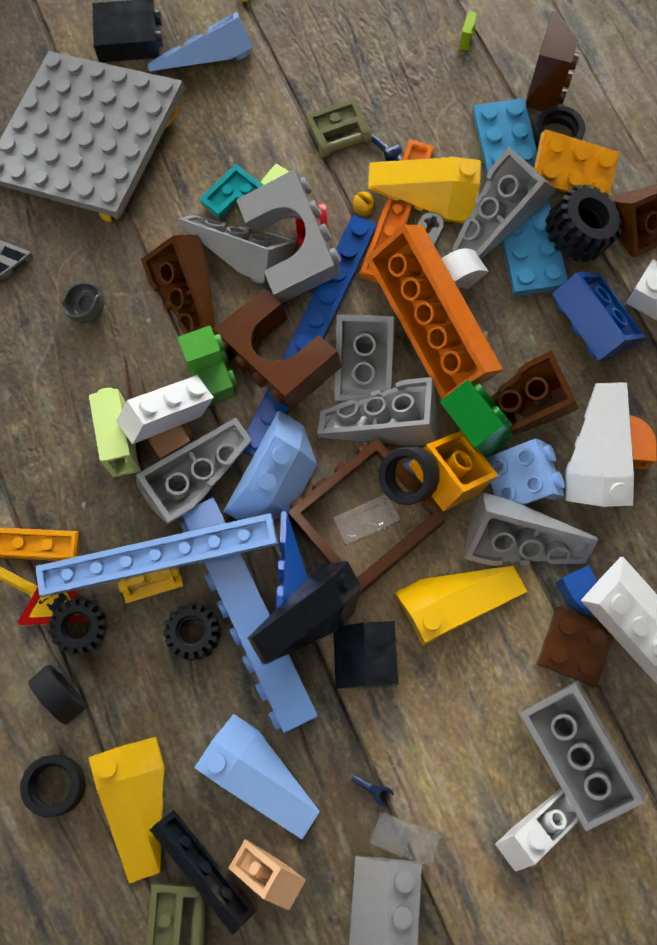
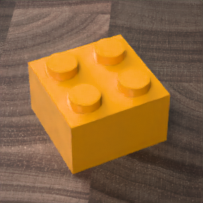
[409,430,499,512]

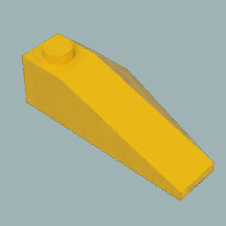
[368,157,481,224]
[394,565,528,647]
[88,737,165,884]

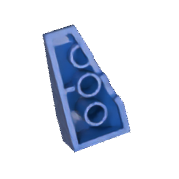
[276,512,308,609]

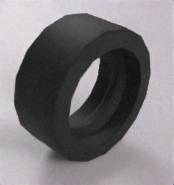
[533,105,586,151]
[379,447,440,505]
[28,665,86,725]
[20,755,85,818]

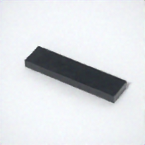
[150,810,256,935]

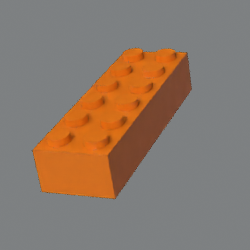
[366,224,503,399]

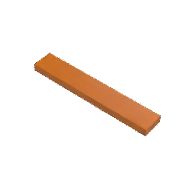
[359,139,434,284]

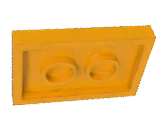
[534,129,619,198]

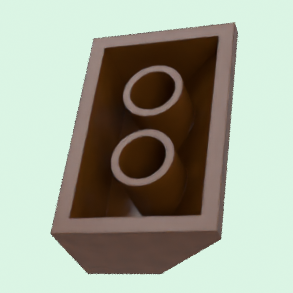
[525,11,580,112]

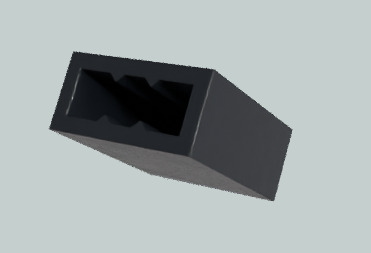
[93,0,163,63]

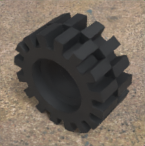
[48,598,107,655]
[163,603,221,661]

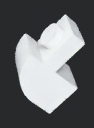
[441,248,489,289]

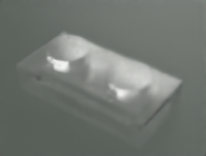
[333,495,401,547]

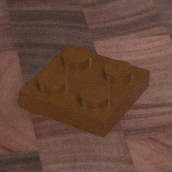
[536,607,613,687]

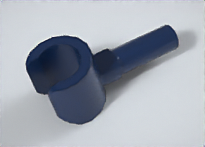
[372,135,402,161]
[351,773,394,807]

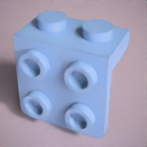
[486,438,565,505]

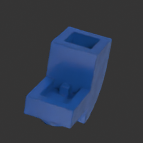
[556,565,597,616]

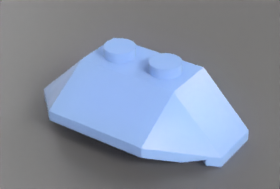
[223,411,317,520]

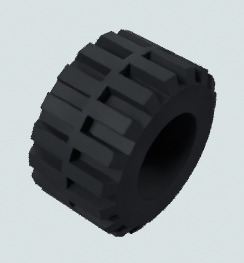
[545,185,623,262]

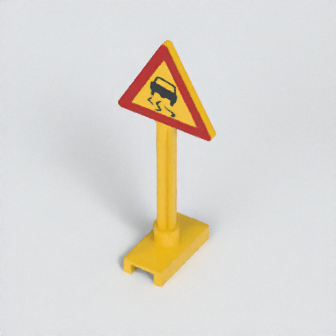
[0,561,89,626]

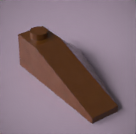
[611,184,657,257]
[141,235,216,335]
[458,351,580,435]

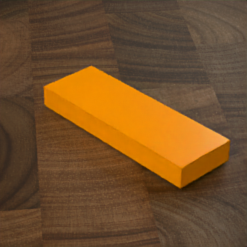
[0,528,81,561]

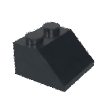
[333,621,398,689]

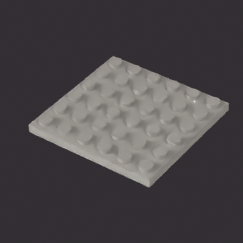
[0,51,185,218]

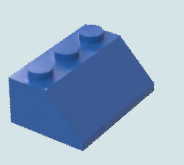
[552,272,647,361]

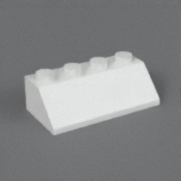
[581,557,657,684]

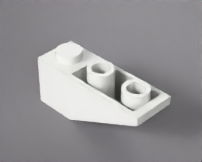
[495,788,579,872]

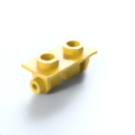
[118,567,183,604]

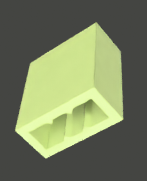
[89,388,141,477]

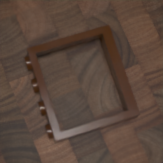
[288,438,448,596]

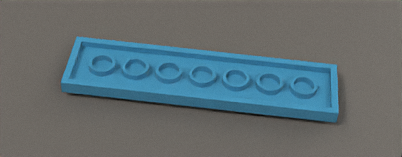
[472,98,568,297]

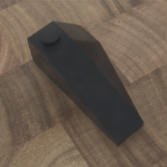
[247,561,361,664]

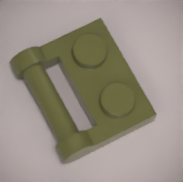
[306,98,372,159]
[146,883,207,945]

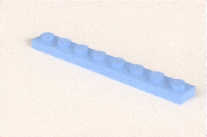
[36,513,278,597]

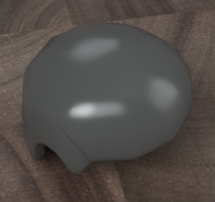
[61,282,104,323]

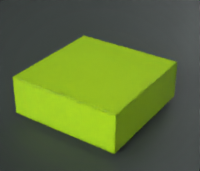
[459,11,478,51]

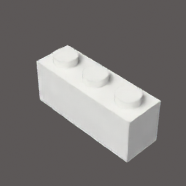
[116,375,214,444]

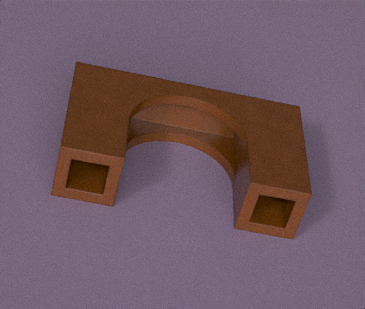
[214,288,342,410]

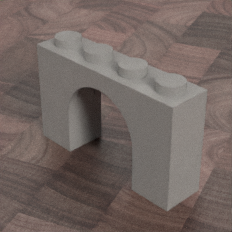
[236,169,342,303]

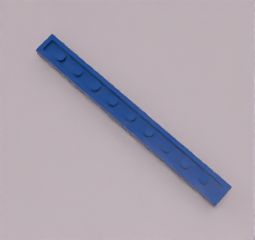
[242,215,377,457]

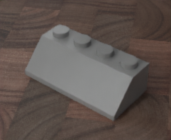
[520,680,645,831]
[349,856,422,945]

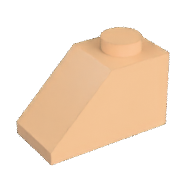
[229,839,306,910]

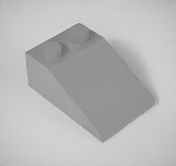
[335,314,395,401]

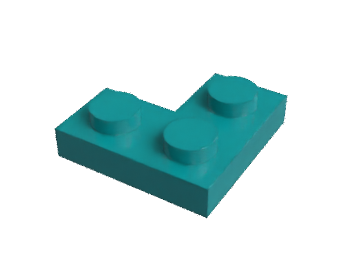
[199,164,263,220]

